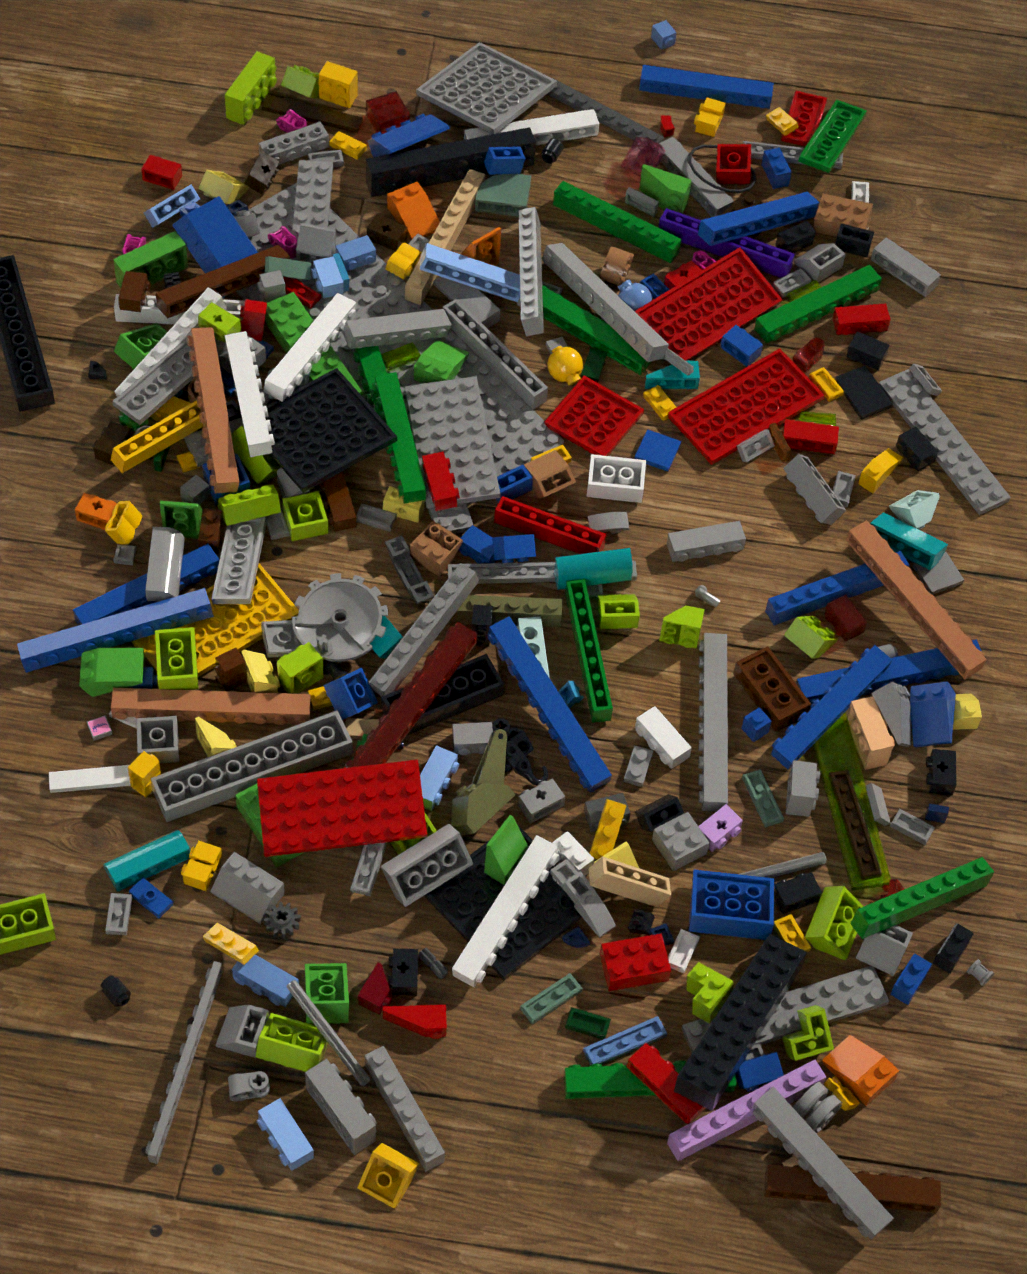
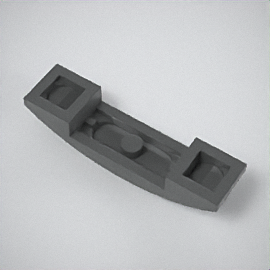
[385,535,434,604]

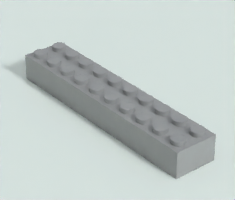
[151,711,353,822]

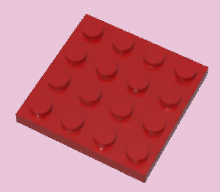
[544,376,644,456]

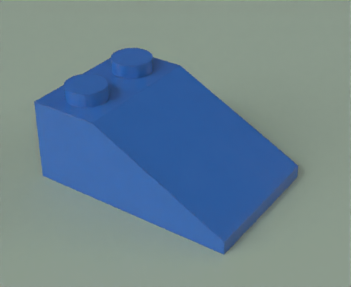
[910,681,956,748]

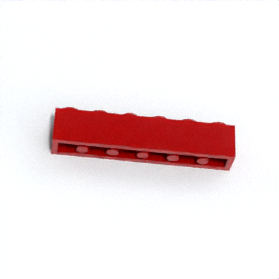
[494,496,606,554]

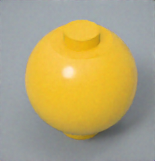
[547,346,583,386]

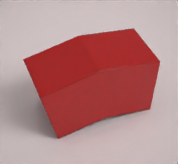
[660,115,675,137]

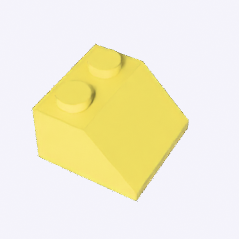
[198,170,249,206]
[241,650,280,693]

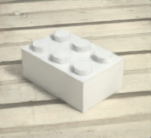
[587,454,646,503]

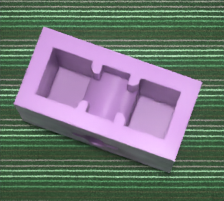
[698,804,743,852]

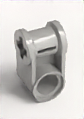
[228,1071,270,1101]

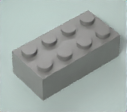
[381,824,473,907]
[305,1059,377,1155]

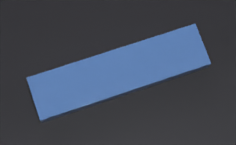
[583,1016,667,1065]

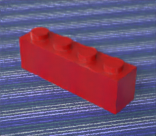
[626,1043,706,1125]

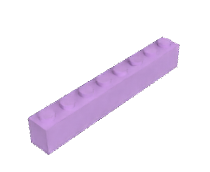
[667,1060,826,1161]

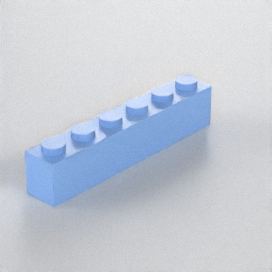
[419,243,520,302]

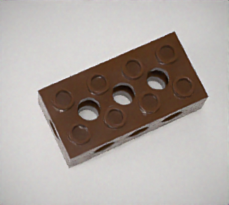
[733,646,811,732]

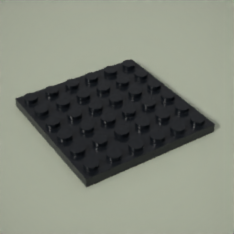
[265,368,398,493]
[424,824,582,980]

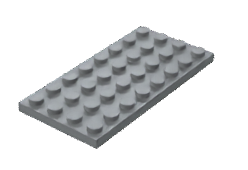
[405,376,500,508]

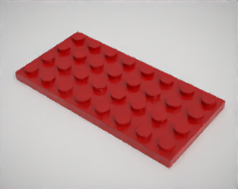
[634,247,782,361]
[667,348,825,465]
[257,759,427,857]

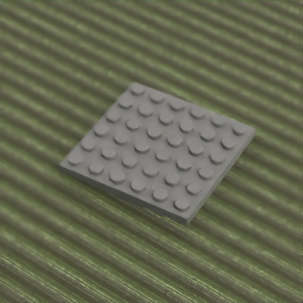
[416,42,557,134]

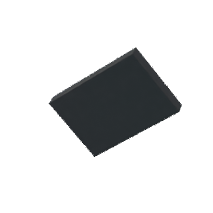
[834,365,893,419]

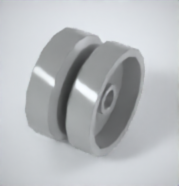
[793,1082,842,1134]

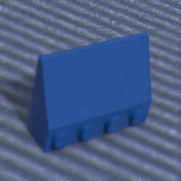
[367,114,450,157]
[172,196,258,273]
[689,869,774,940]

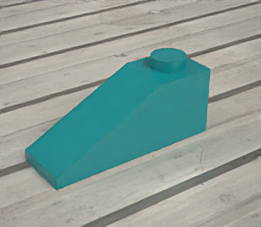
[644,360,700,389]

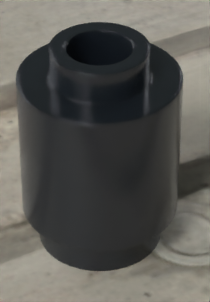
[541,139,564,164]
[100,975,131,1007]

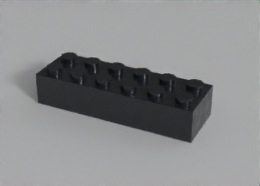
[381,654,504,739]

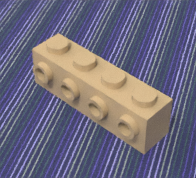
[588,856,671,907]

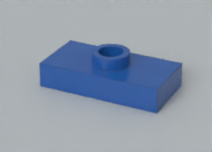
[129,877,173,919]

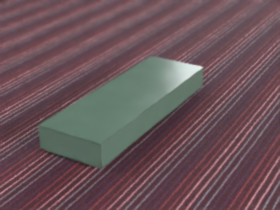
[265,256,311,281]
[742,769,784,827]
[520,973,583,1024]

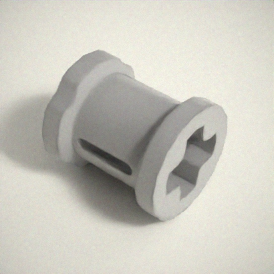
[967,959,994,987]

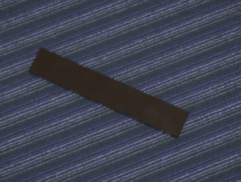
[262,95,363,133]
[828,770,882,880]

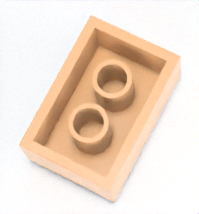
[845,696,895,770]

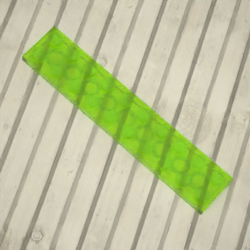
[813,712,892,891]

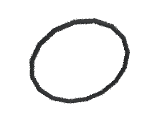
[688,144,756,193]

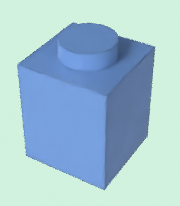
[651,20,677,50]

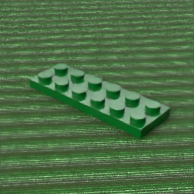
[798,99,867,173]

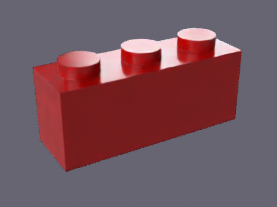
[832,303,891,335]
[781,419,839,455]
[422,451,460,511]

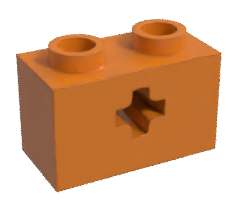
[75,492,117,530]

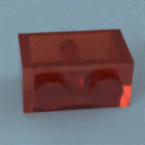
[824,595,867,642]

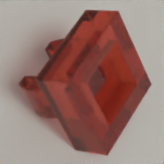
[880,879,904,899]

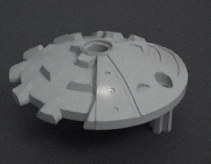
[292,573,388,662]

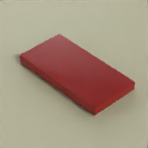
[781,90,827,147]

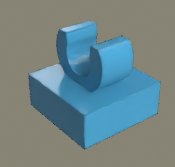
[558,681,584,708]

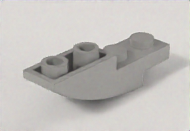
[550,859,616,938]

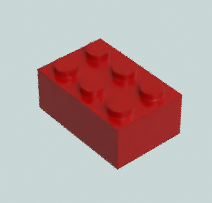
[599,933,671,991]

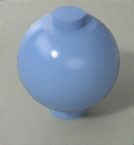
[618,279,652,311]

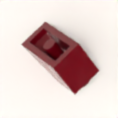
[358,962,392,1015]

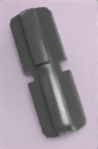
[419,948,448,979]

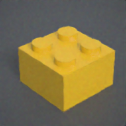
[319,61,358,108]

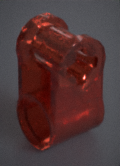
[792,338,825,371]

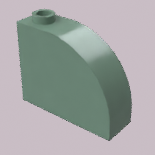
[475,174,531,217]

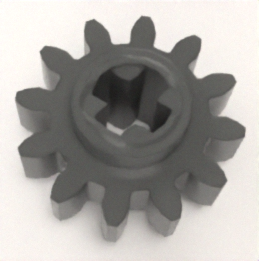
[264,902,301,939]

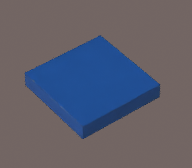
[634,429,681,472]

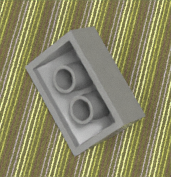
[211,852,285,924]

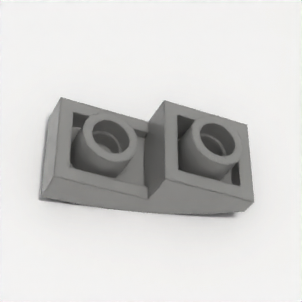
[588,512,630,534]

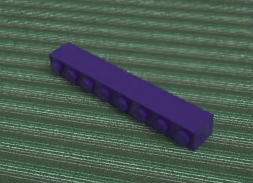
[658,208,795,278]

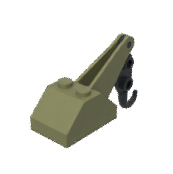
[451,729,548,836]

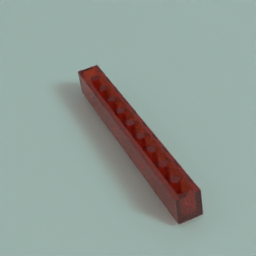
[344,622,477,768]

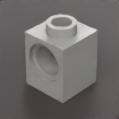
[180,475,210,505]

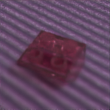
[620,137,666,177]

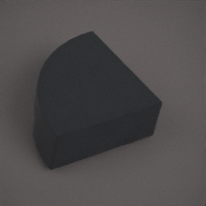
[88,361,107,380]

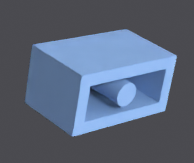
[311,256,344,298]

